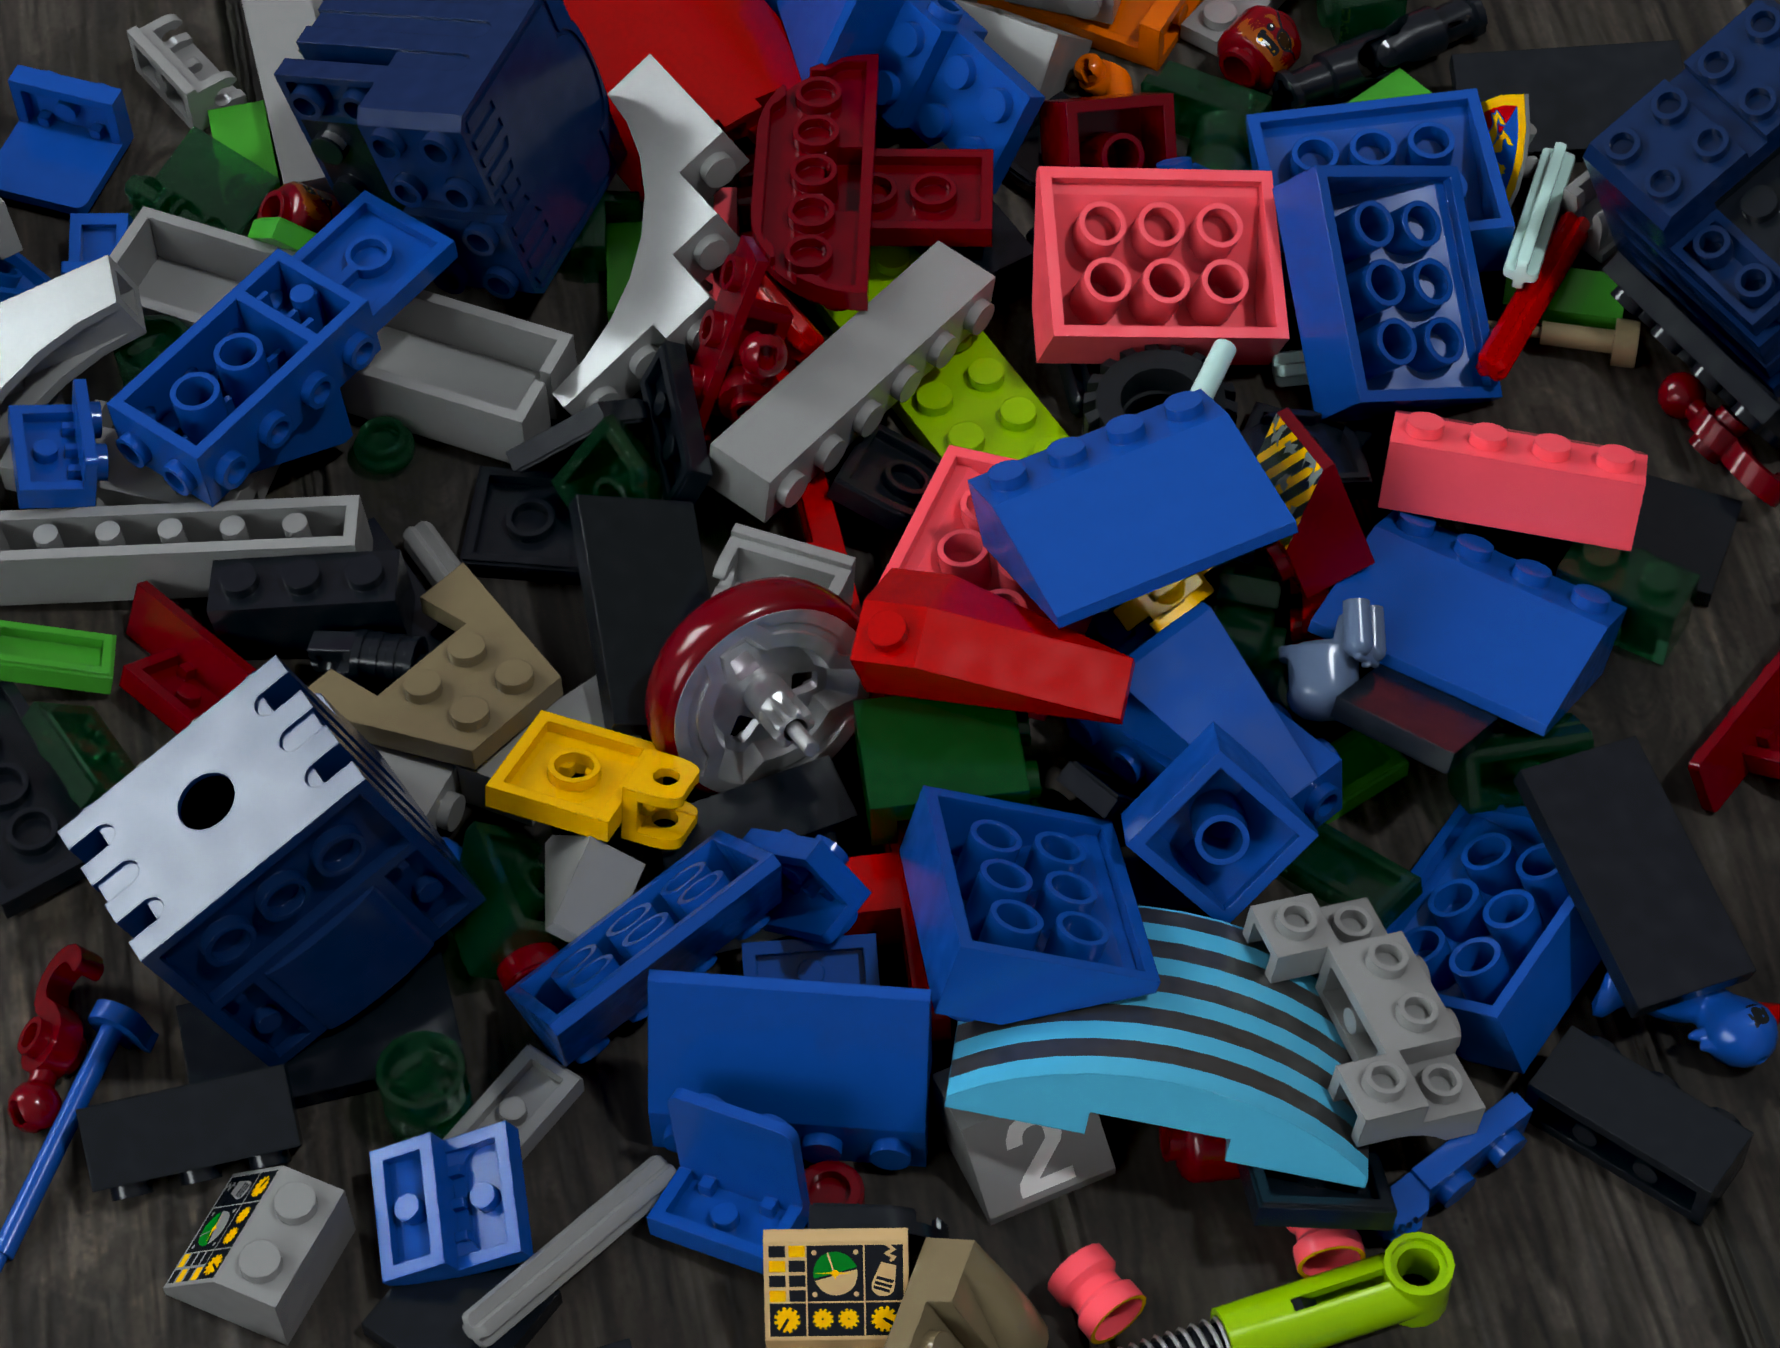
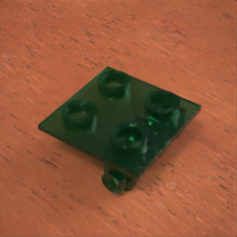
[124,126,280,235]

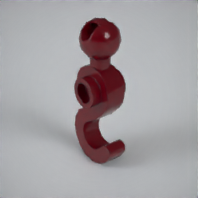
[704,331,788,455]
[1658,372,1780,508]
[7,943,104,1134]

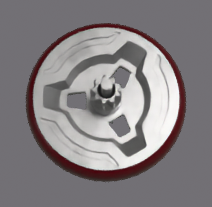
[645,576,873,796]

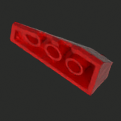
[850,568,1135,725]

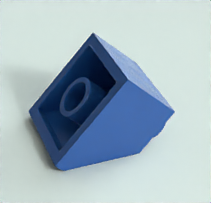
[1121,721,1319,923]

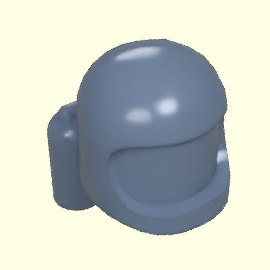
[1278,598,1387,723]

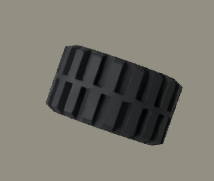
[1082,344,1238,435]

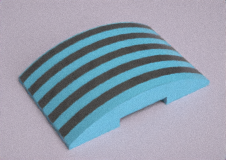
[944,906,1369,1188]

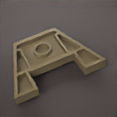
[308,563,563,770]

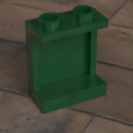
[853,695,1041,846]

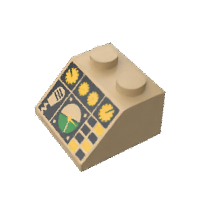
[763,1228,910,1348]

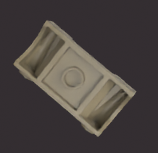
[884,1237,1049,1348]

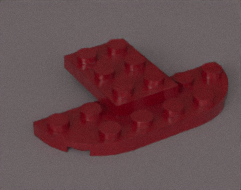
[751,54,994,311]

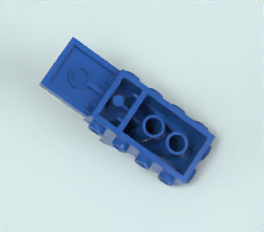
[765,0,1046,194]
[106,190,458,507]
[1065,601,1342,829]

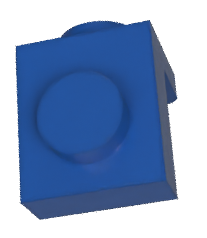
[61,213,133,275]

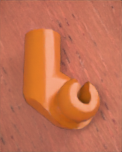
[1073,53,1134,96]

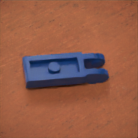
[1371,1092,1533,1247]

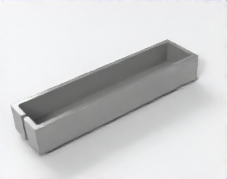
[109,206,577,463]

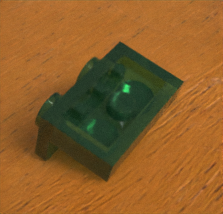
[1140,60,1273,157]
[21,702,136,809]

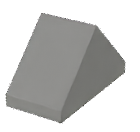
[545,835,646,943]

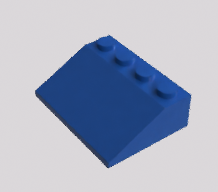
[1245,88,1515,295]
[1272,165,1503,422]
[968,389,1298,629]
[1307,510,1627,737]
[899,785,1161,1025]
[1378,796,1601,1074]
[505,830,782,1067]
[647,969,933,1170]

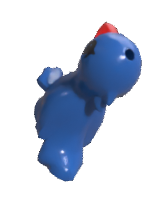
[1591,971,1780,1068]

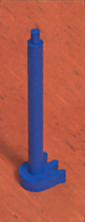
[0,999,159,1273]

